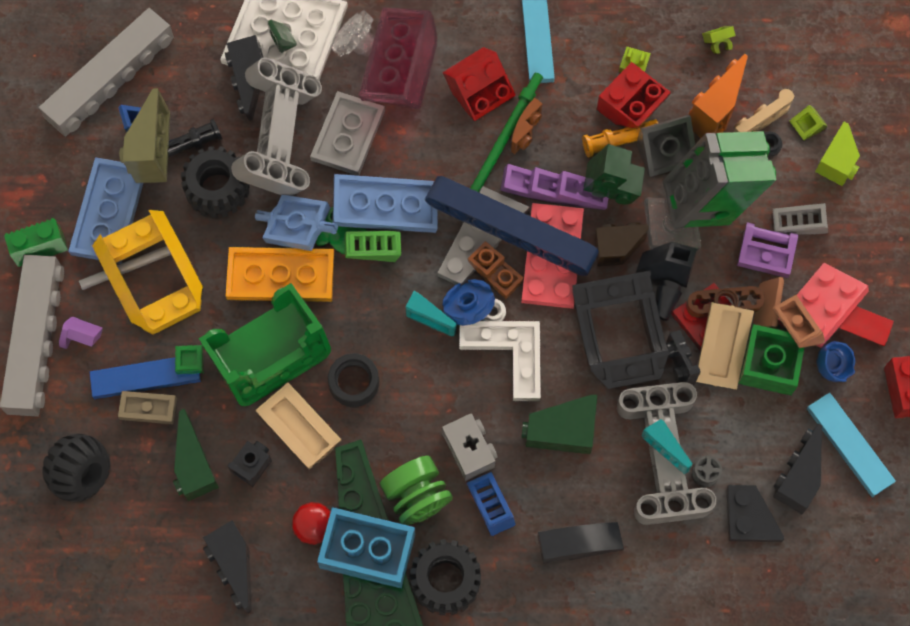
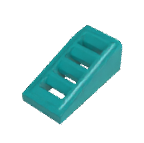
[406,291,456,337]
[641,419,693,474]

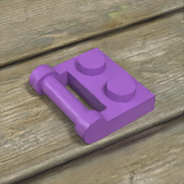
[737,222,798,278]

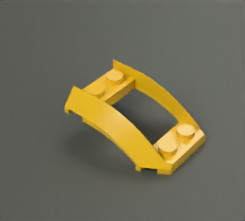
[92,210,203,335]

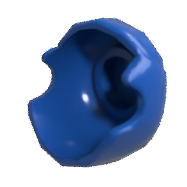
[816,341,855,382]

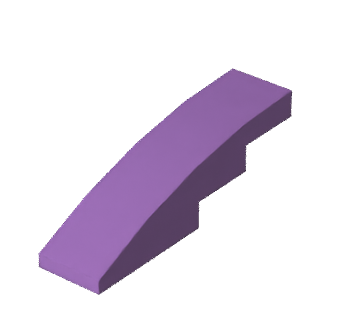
[501,164,608,210]

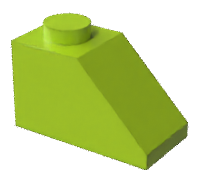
[815,122,860,186]

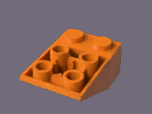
[688,54,748,138]

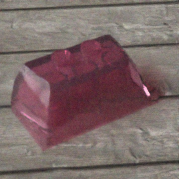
[359,8,437,109]

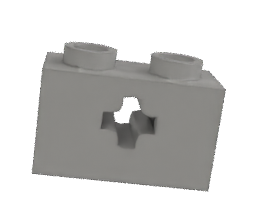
[442,413,498,482]

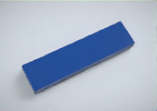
[90,357,201,399]

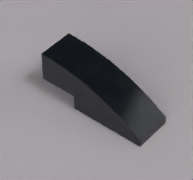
[537,522,624,564]

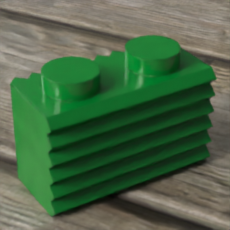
[4,218,68,267]

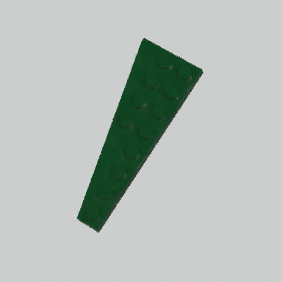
[335,440,423,626]

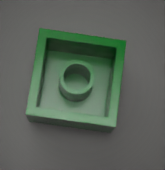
[738,324,804,396]

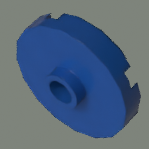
[443,279,495,326]

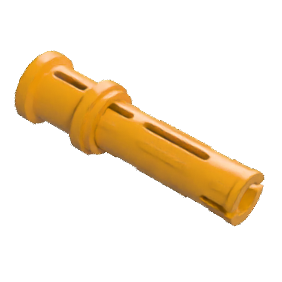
[582,119,658,158]

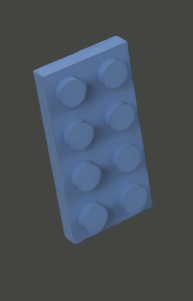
[68,157,143,264]
[333,174,438,233]

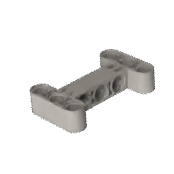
[231,57,322,196]
[617,382,716,525]

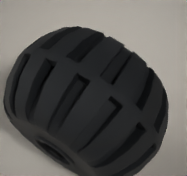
[42,434,110,502]

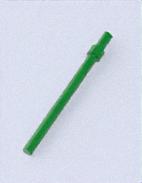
[470,72,543,192]

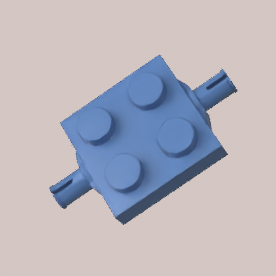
[255,195,338,251]

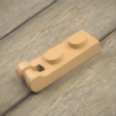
[734,89,794,132]

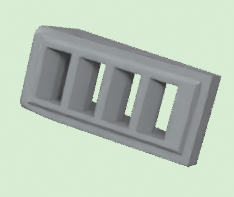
[773,203,828,235]

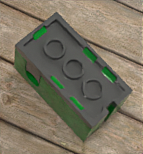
[662,131,777,228]

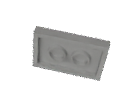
[310,91,385,176]

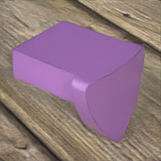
[59,317,103,349]

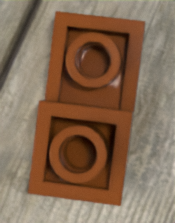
[511,98,542,155]
[468,241,524,299]

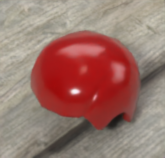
[292,502,331,545]

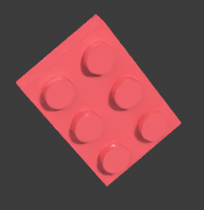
[778,263,869,348]

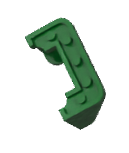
[199,283,331,406]

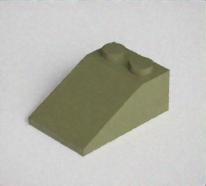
[119,88,170,183]

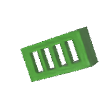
[345,231,401,262]

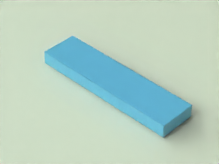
[522,0,555,83]
[807,393,896,497]

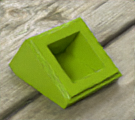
[789,105,828,141]

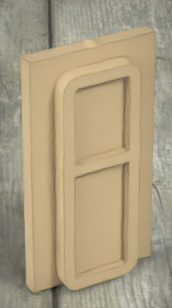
[696,302,754,390]
[255,383,342,469]

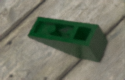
[173,409,219,501]

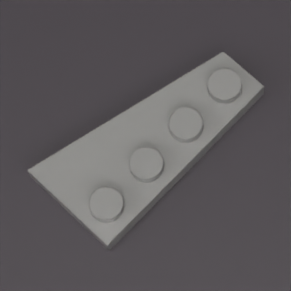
[438,186,529,285]

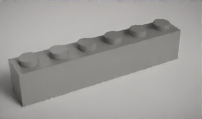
[39,8,174,137]
[0,255,64,417]

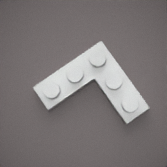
[460,321,541,401]

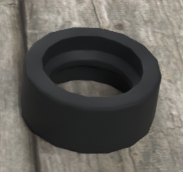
[328,353,380,407]

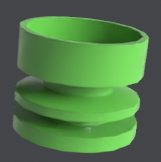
[380,456,453,526]

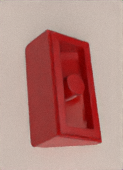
[839,306,894,346]

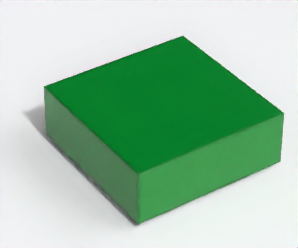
[175,345,204,374]

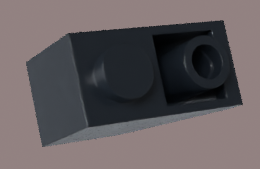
[636,242,697,288]

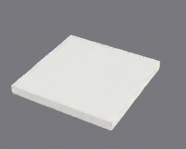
[220,0,348,80]

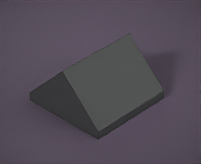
[637,115,695,177]

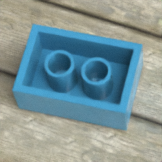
[317,507,415,588]

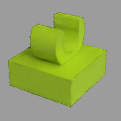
[702,26,736,54]
[619,47,651,73]

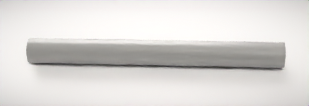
[79,246,171,290]

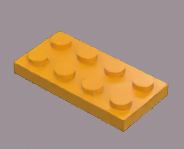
[226,247,334,302]

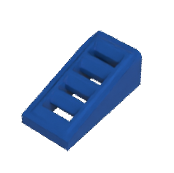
[467,472,515,536]

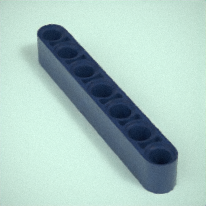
[425,176,599,276]

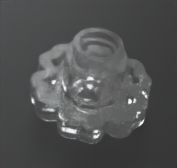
[331,10,377,57]

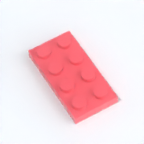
[521,203,584,309]

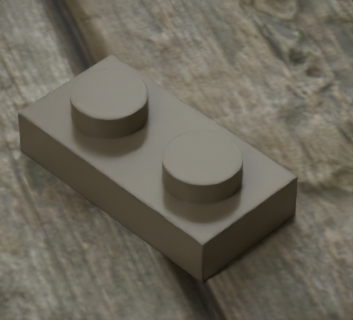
[118,391,177,424]

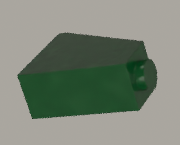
[521,394,597,454]

